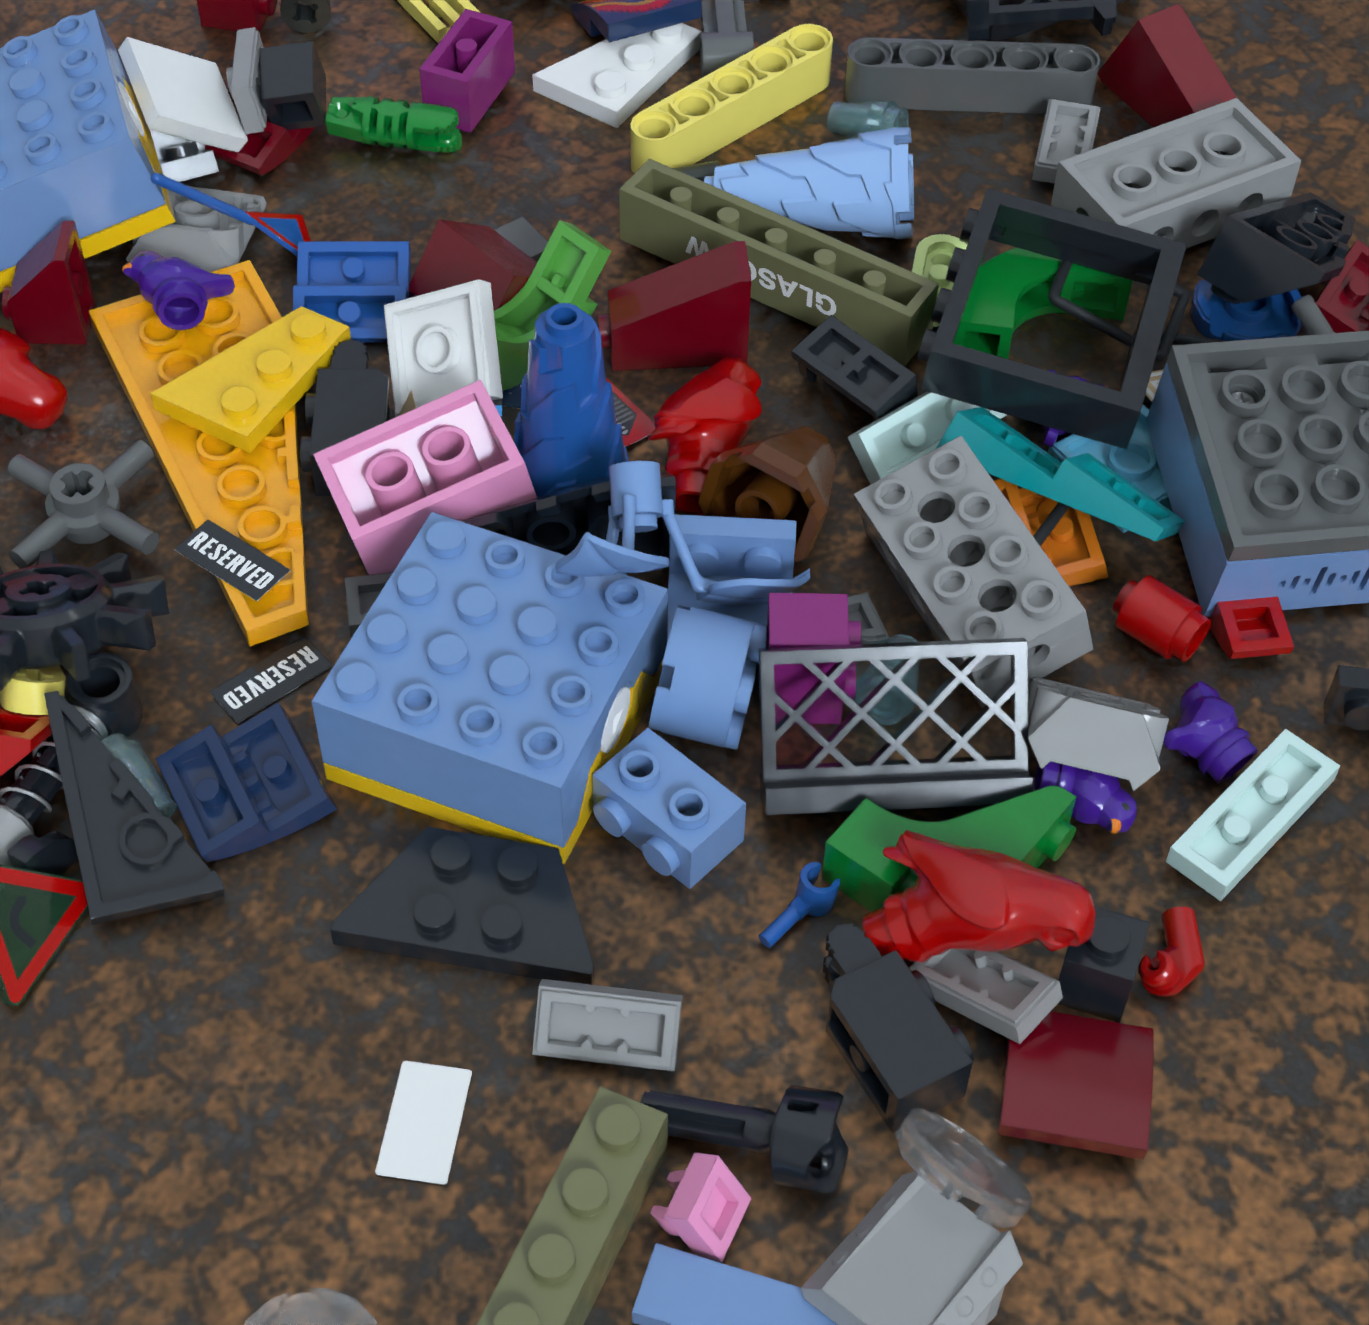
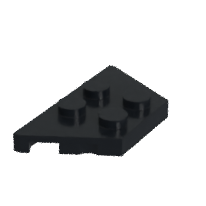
[330,826,594,985]

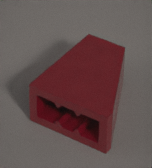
[1097,4,1237,128]
[597,241,751,371]

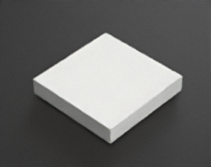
[118,37,248,152]
[384,279,503,418]

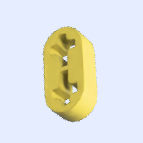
[0,666,66,715]

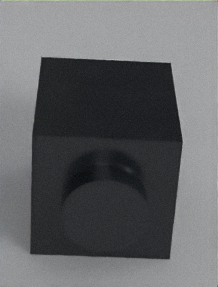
[260,41,326,130]
[1058,906,1150,1023]

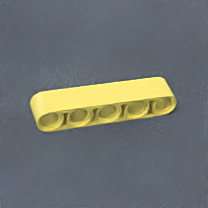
[630,24,833,174]

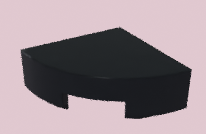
[7,830,78,900]

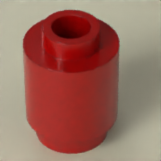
[1113,575,1211,662]

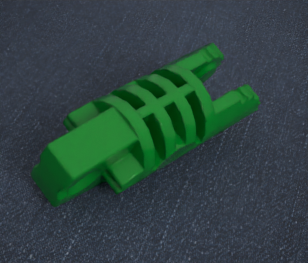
[325,96,462,153]

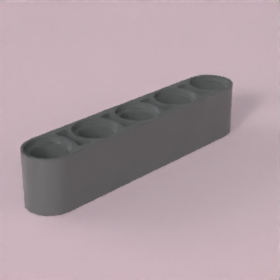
[843,37,1100,114]

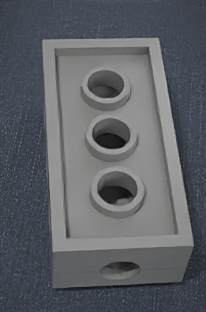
[1051,98,1301,249]
[854,436,1094,708]

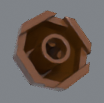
[698,426,837,562]

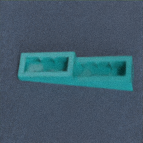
[936,407,1185,541]

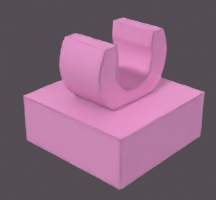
[650,1152,751,1262]

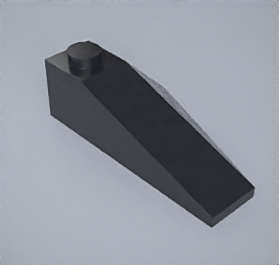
[1197,192,1355,304]
[461,472,676,567]

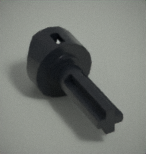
[640,1084,849,1193]

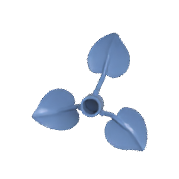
[555,461,811,605]

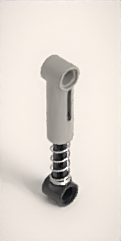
[0,653,143,890]

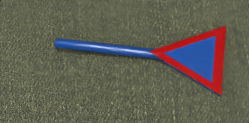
[151,173,311,256]

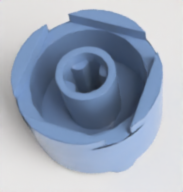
[648,605,767,750]

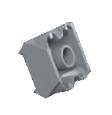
[126,186,267,272]
[1028,677,1169,791]
[801,1168,1023,1325]

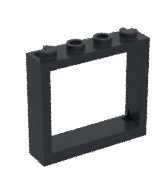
[917,188,1187,450]

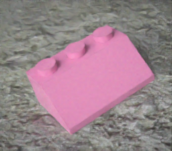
[313,380,537,575]

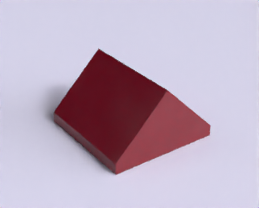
[409,219,537,311]

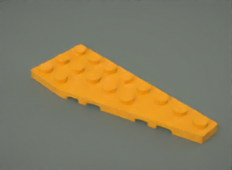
[89,260,309,647]

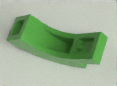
[494,220,612,391]

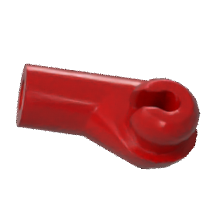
[1138,906,1205,997]

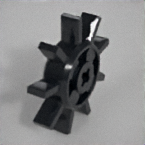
[0,550,169,691]

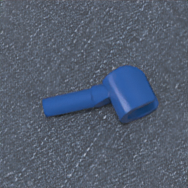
[758,862,840,948]

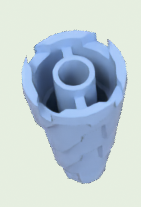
[704,127,914,239]

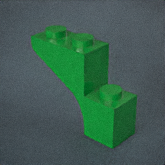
[821,786,1076,912]

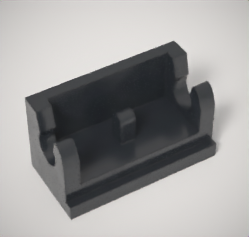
[792,315,918,421]

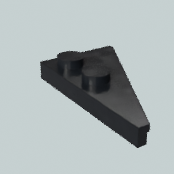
[44,691,224,925]

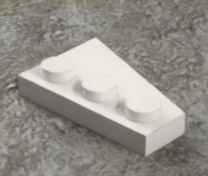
[532,23,702,128]

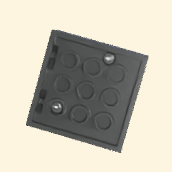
[1146,331,1369,617]

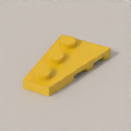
[150,306,351,453]

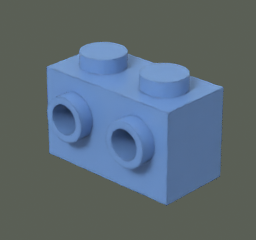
[592,728,746,889]

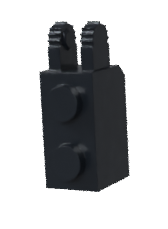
[300,339,393,496]
[822,923,974,1133]

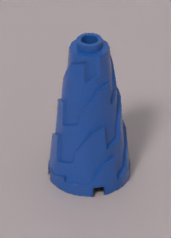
[514,303,629,497]

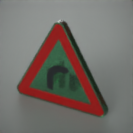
[0,864,88,1006]

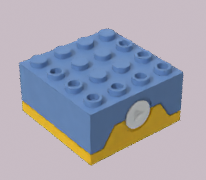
[0,9,176,293]
[311,512,668,864]

